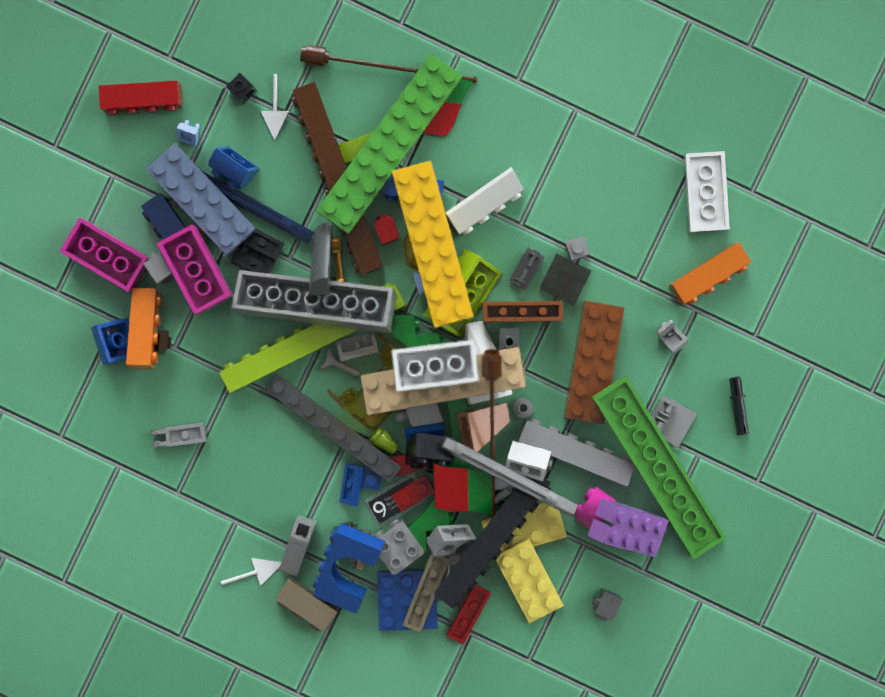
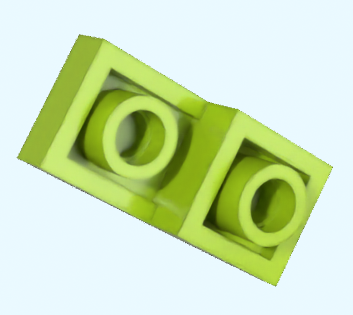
[339,132,373,163]

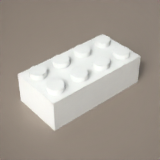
[392,340,480,392]

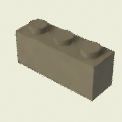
[275,576,339,632]

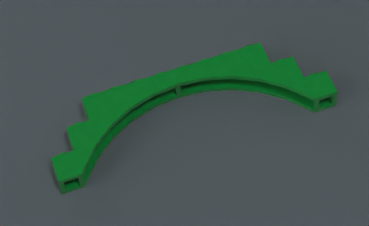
[392,315,471,551]

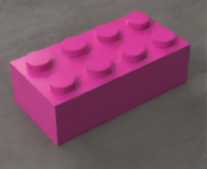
[59,217,148,292]
[157,225,234,315]

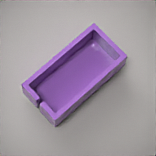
[588,498,669,557]

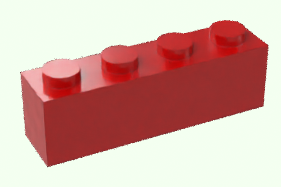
[98,80,183,115]

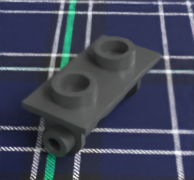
[509,247,544,291]

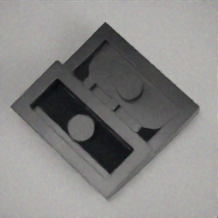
[231,229,284,274]

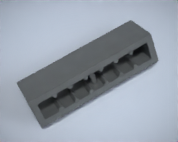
[309,222,333,295]

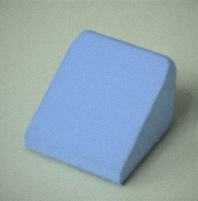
[413,272,424,296]

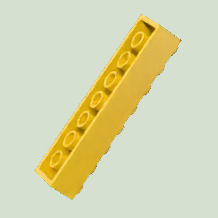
[392,161,474,328]

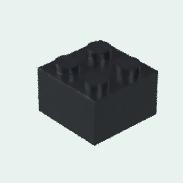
[405,433,455,471]

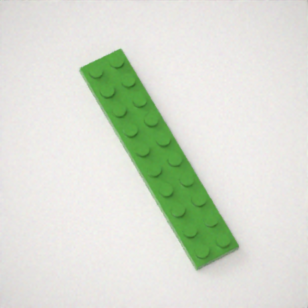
[316,54,463,235]
[592,376,726,559]

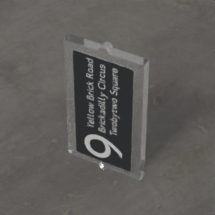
[363,473,429,528]

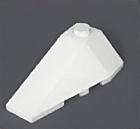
[465,321,512,404]

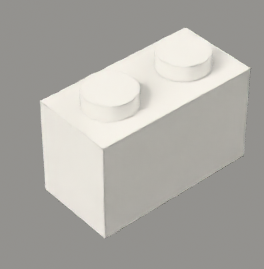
[506,441,551,481]

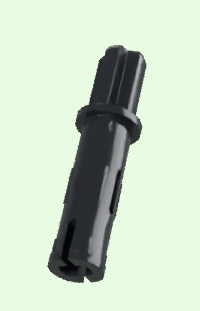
[729,376,749,435]

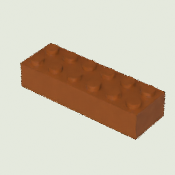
[563,301,625,424]

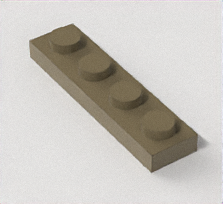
[402,552,450,633]

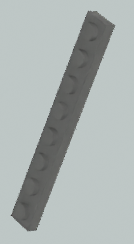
[265,374,402,483]

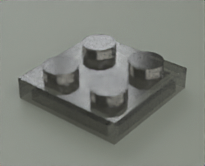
[539,253,591,306]

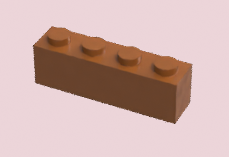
[483,301,563,322]

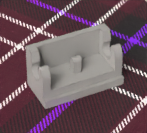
[336,331,380,362]

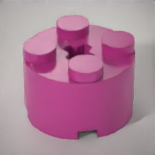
[574,487,616,530]

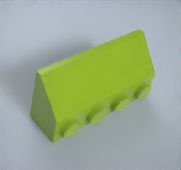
[423,248,502,338]

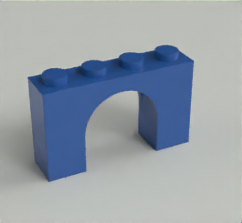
[312,523,385,614]

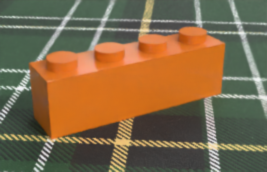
[669,242,751,306]
[126,288,163,370]

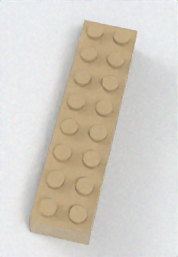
[361,347,526,415]

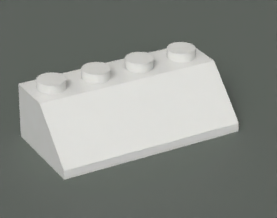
[446,167,524,236]

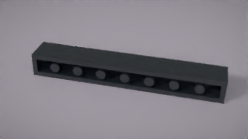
[434,477,551,609]

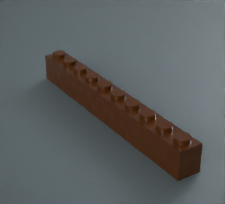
[291,82,384,276]

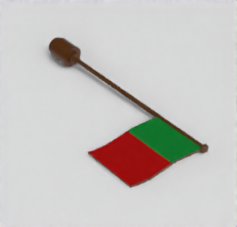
[300,45,478,137]
[433,349,502,518]

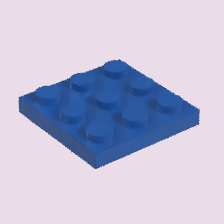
[377,569,438,631]

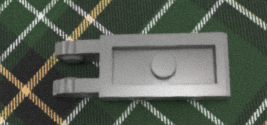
[150,422,207,447]

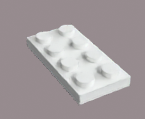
[684,151,730,233]

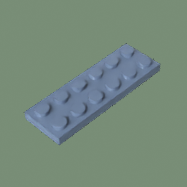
[146,143,256,256]

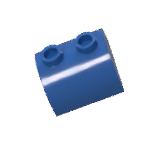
[208,146,260,190]
[91,318,130,366]

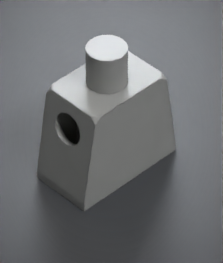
[395,403,443,427]

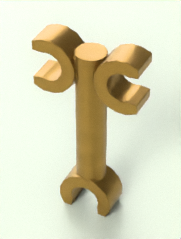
[331,236,345,282]

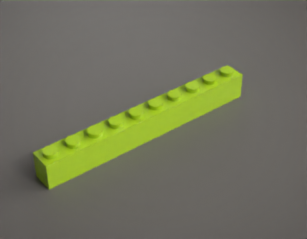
[219,283,406,393]

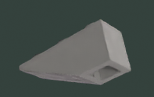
[279,515,317,576]

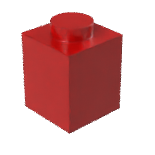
[373,214,401,246]

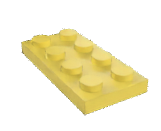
[481,502,567,550]
[496,537,564,623]

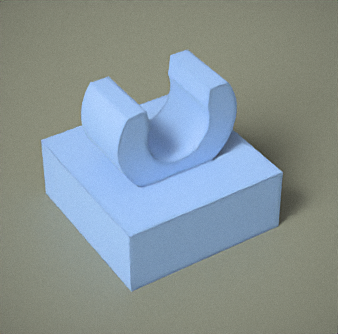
[177,120,199,147]

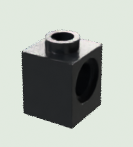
[226,72,257,105]

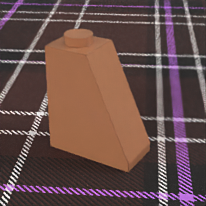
[457,403,510,452]

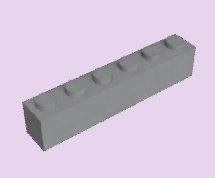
[517,418,635,487]

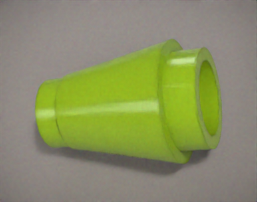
[369,427,399,455]

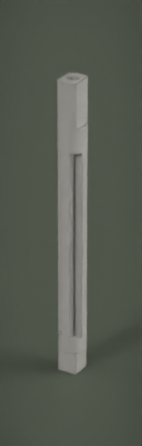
[440,438,578,517]

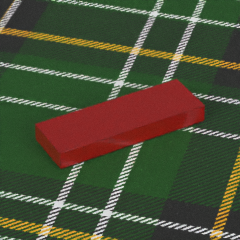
[446,585,491,645]

